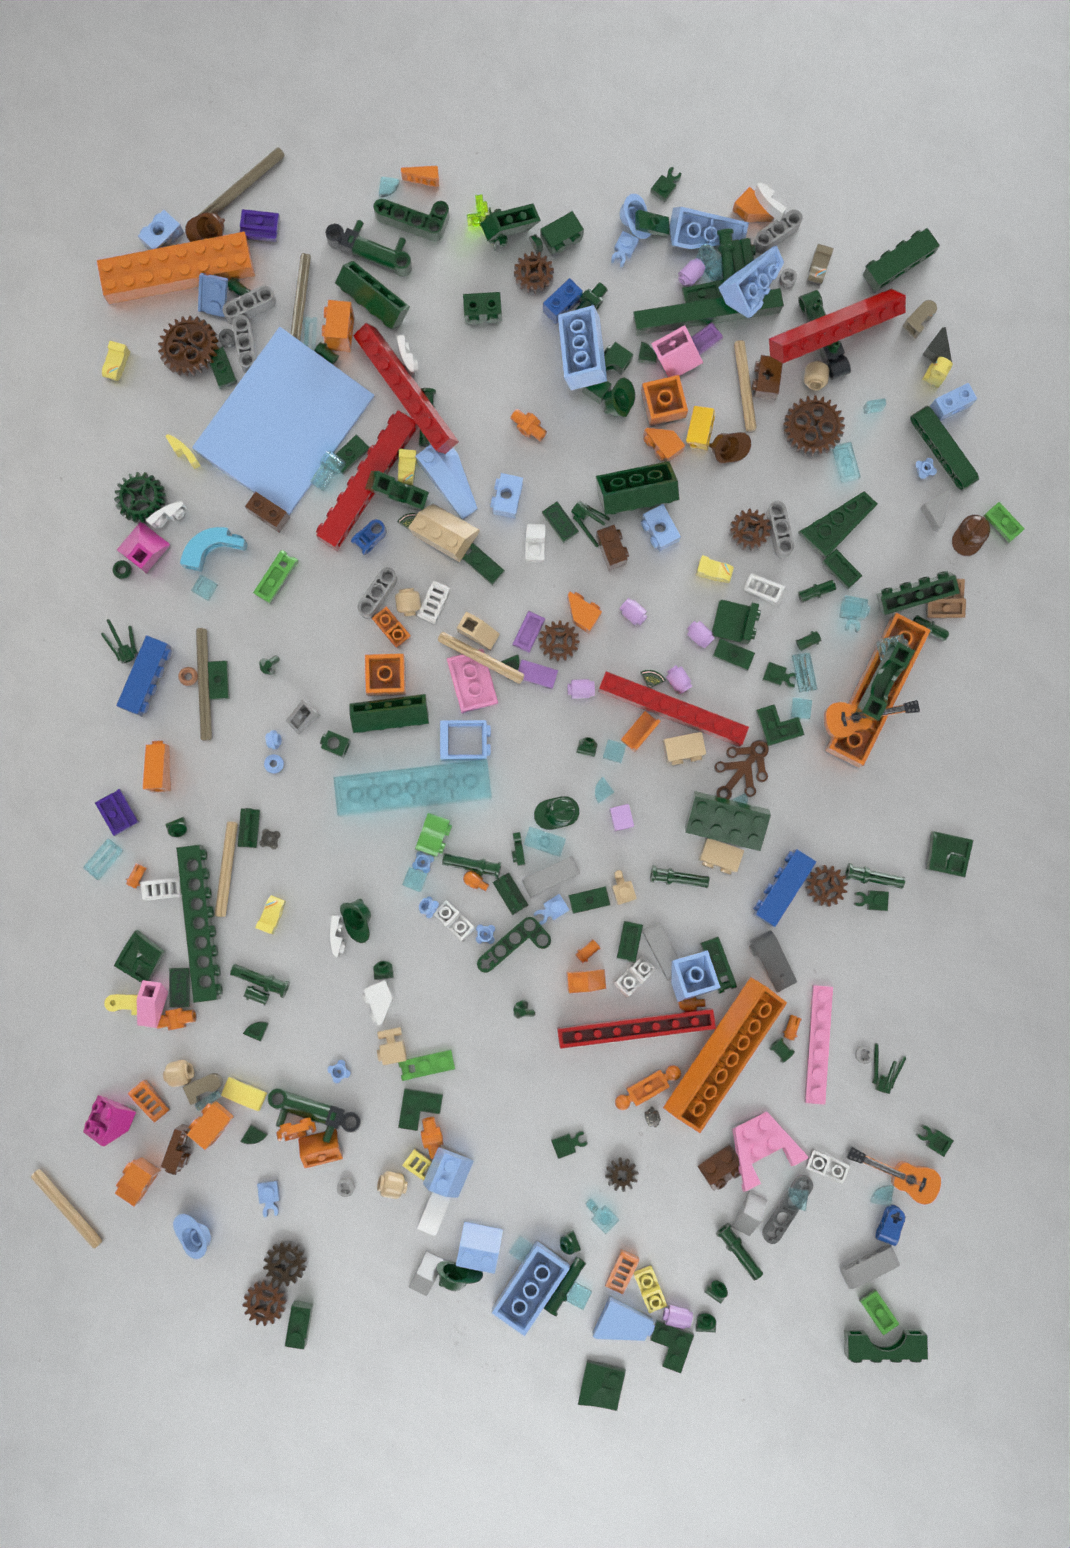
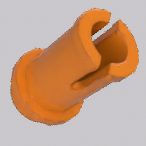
[125,863,147,889]
[575,939,601,963]
[782,1015,802,1041]

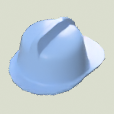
[619,194,651,239]
[173,1214,211,1259]

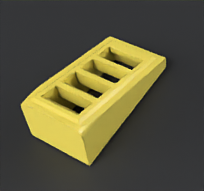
[402,1148,432,1181]

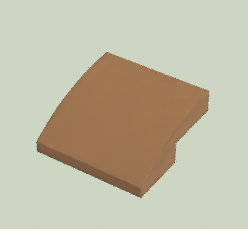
[925,579,966,618]

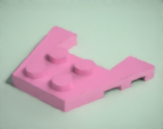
[732,1112,808,1192]

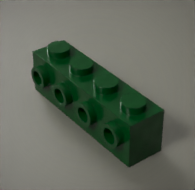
[863,228,940,293]
[335,261,410,329]
[876,571,960,615]
[349,694,429,733]

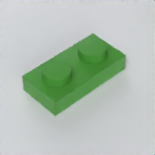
[983,502,1025,543]
[859,1289,899,1336]

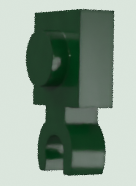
[650,167,682,202]
[762,662,798,688]
[511,832,525,866]
[854,890,889,911]
[916,1124,954,1157]
[551,1131,588,1159]

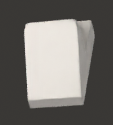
[525,524,545,562]

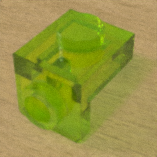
[467,194,488,227]

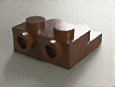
[161,1124,191,1175]

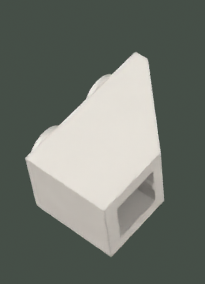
[362,979,394,1026]

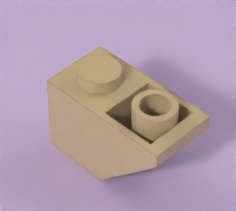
[457,611,500,651]

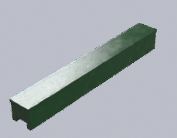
[633,288,784,336]

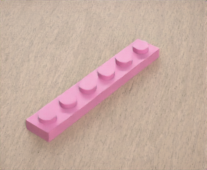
[805,985,833,1105]

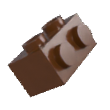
[596,524,629,571]

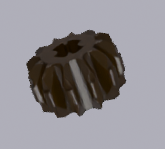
[605,1157,639,1192]

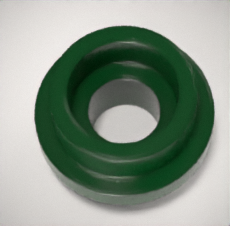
[112,560,132,579]

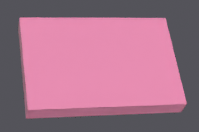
[447,649,498,714]

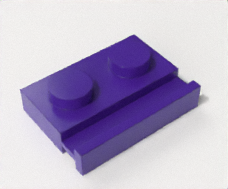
[240,209,280,242]
[95,789,139,836]

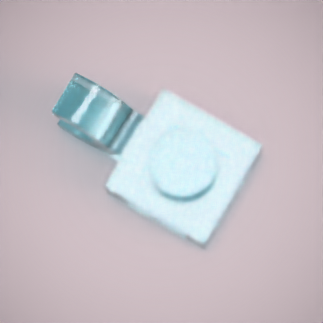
[585,1198,619,1234]

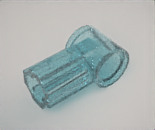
[310,450,346,491]

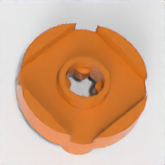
[276,1118,317,1141]

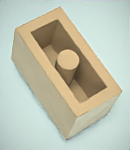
[662,732,706,766]
[699,838,744,875]

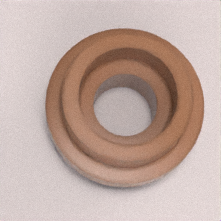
[178,667,198,686]

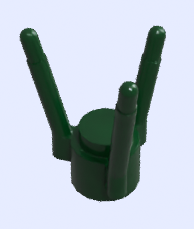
[571,501,610,547]
[101,619,138,664]
[872,1043,906,1094]

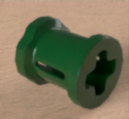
[769,1037,795,1063]

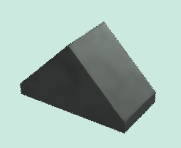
[922,327,952,364]

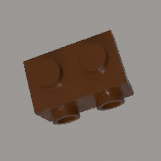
[697,1144,741,1191]

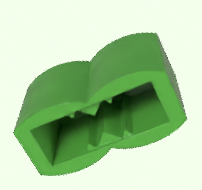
[415,813,452,857]

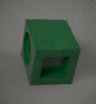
[320,730,351,759]

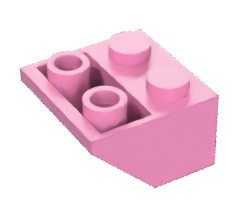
[651,325,703,377]

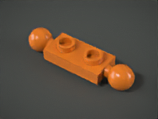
[615,1065,681,1110]

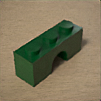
[582,342,634,404]
[365,471,429,510]

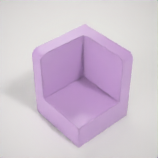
[609,804,634,832]

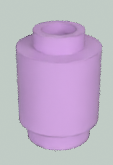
[678,258,706,287]
[619,598,648,625]
[687,621,715,649]
[666,665,692,694]
[567,679,595,699]
[662,1305,693,1329]

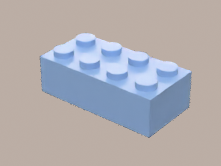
[558,305,607,390]
[492,1241,570,1336]

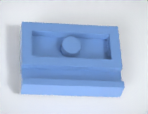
[198,273,228,317]

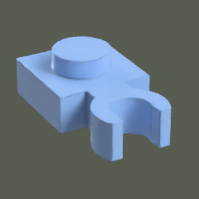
[611,231,639,267]
[534,894,569,925]
[257,1180,280,1217]

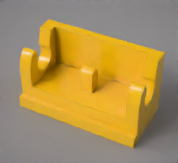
[686,406,716,451]

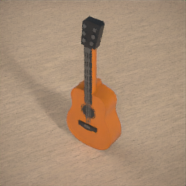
[824,700,920,739]
[846,1147,941,1205]

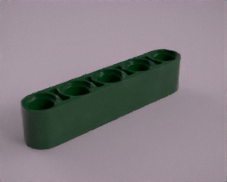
[910,406,979,491]

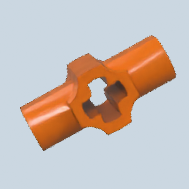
[510,409,547,441]
[157,1008,197,1031]
[421,1117,444,1159]

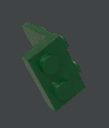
[712,600,761,645]

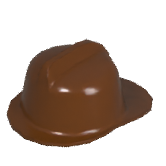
[185,212,225,242]
[709,432,751,463]
[952,514,990,556]

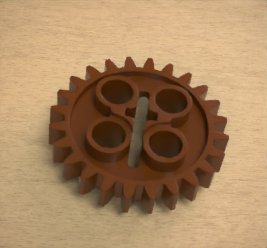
[158,315,219,377]
[783,395,845,457]

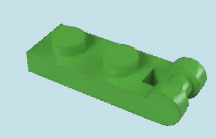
[253,550,299,604]
[398,1050,455,1081]

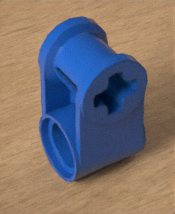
[351,519,387,555]
[875,1205,906,1246]

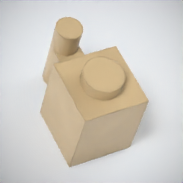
[611,870,637,905]
[377,1027,407,1065]

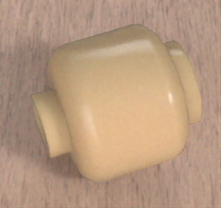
[804,361,829,390]
[395,588,421,616]
[163,1060,194,1087]
[377,1171,408,1199]

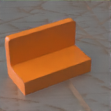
[620,711,661,752]
[298,1129,343,1168]

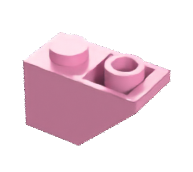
[137,981,168,1028]

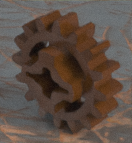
[514,251,554,294]
[730,508,772,551]
[538,620,580,662]
[805,865,848,907]
[242,1280,287,1326]

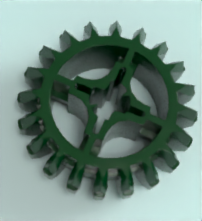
[114,472,167,523]

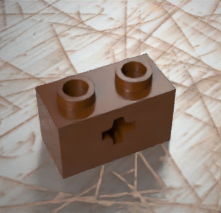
[752,355,783,400]
[245,491,290,533]

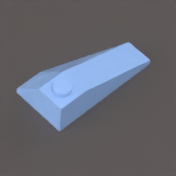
[669,207,749,249]
[718,245,784,318]
[415,445,477,520]

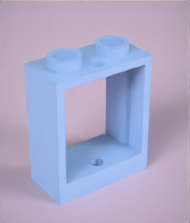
[440,720,491,761]

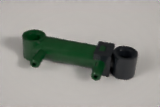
[325,220,412,277]
[798,290,851,380]
[267,1089,361,1143]

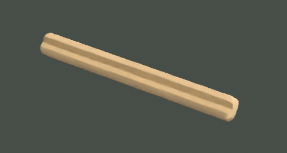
[734,340,757,432]
[438,632,524,684]
[215,821,238,917]
[31,1169,102,1248]

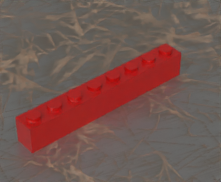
[769,288,906,364]
[353,323,459,454]
[316,410,418,551]
[598,671,749,747]
[557,1008,716,1049]

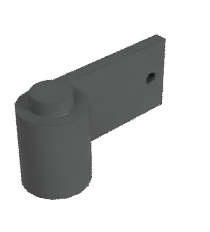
[749,930,797,993]

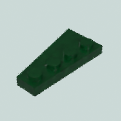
[798,491,878,558]

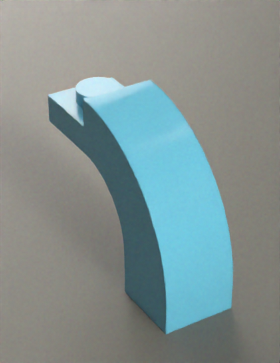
[180,527,248,572]

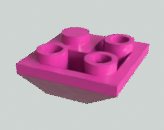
[117,522,170,574]
[83,1095,136,1147]

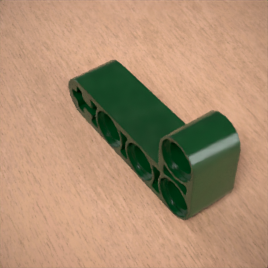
[373,198,450,241]
[477,917,551,973]

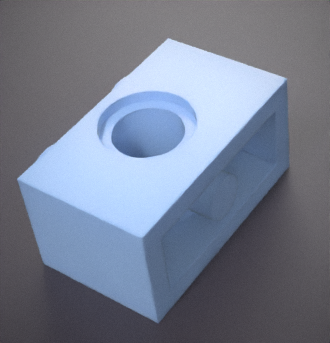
[138,210,184,250]
[930,383,977,421]
[490,473,523,519]
[641,504,681,551]

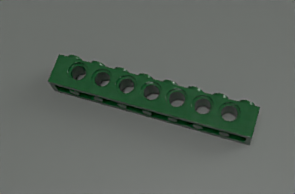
[176,845,223,1003]

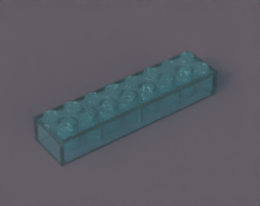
[333,759,492,817]

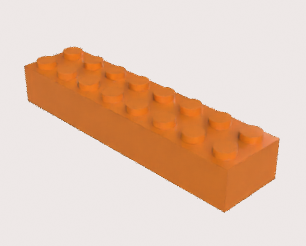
[97,232,255,305]
[825,613,931,768]
[663,977,787,1133]

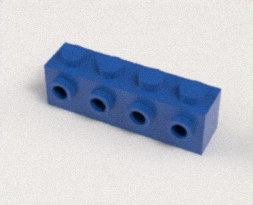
[116,635,172,717]
[753,849,816,927]

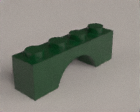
[855,642,915,721]
[844,1330,928,1363]

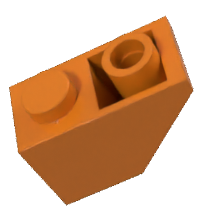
[732,187,774,222]
[643,428,686,462]
[567,592,602,634]

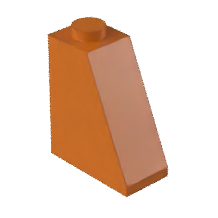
[143,741,171,792]
[566,969,606,993]

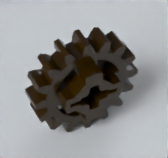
[263,1241,307,1286]

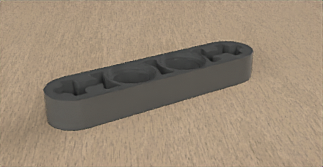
[762,1175,813,1244]

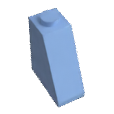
[592,1296,655,1341]

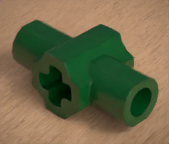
[575,282,608,311]

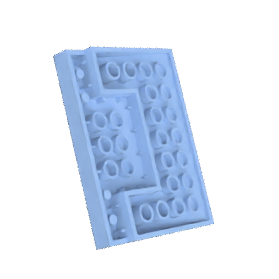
[192,327,374,515]

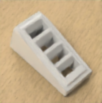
[743,573,786,607]
[417,580,451,625]
[141,878,182,901]

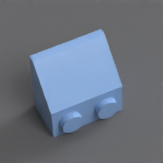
[671,951,720,1002]
[423,1147,474,1198]
[456,1221,503,1274]

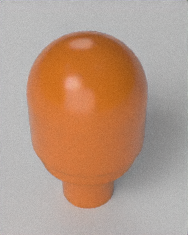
[463,871,489,891]
[678,997,706,1011]

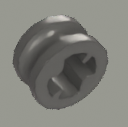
[219,329,236,348]

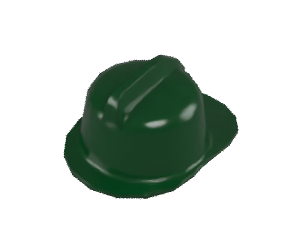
[604,377,635,417]
[534,796,580,830]
[340,899,371,943]
[436,1261,483,1291]

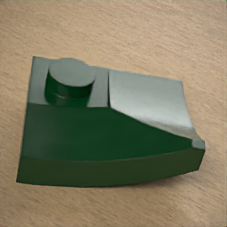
[926,831,974,877]
[114,930,165,983]
[578,1360,626,1411]

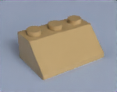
[409,504,480,562]

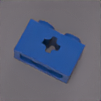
[543,278,583,324]

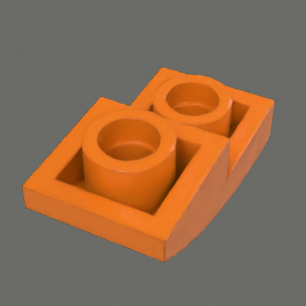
[371,606,411,648]

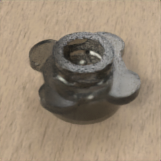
[259,829,281,850]
[644,1106,661,1128]

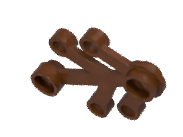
[714,740,769,799]

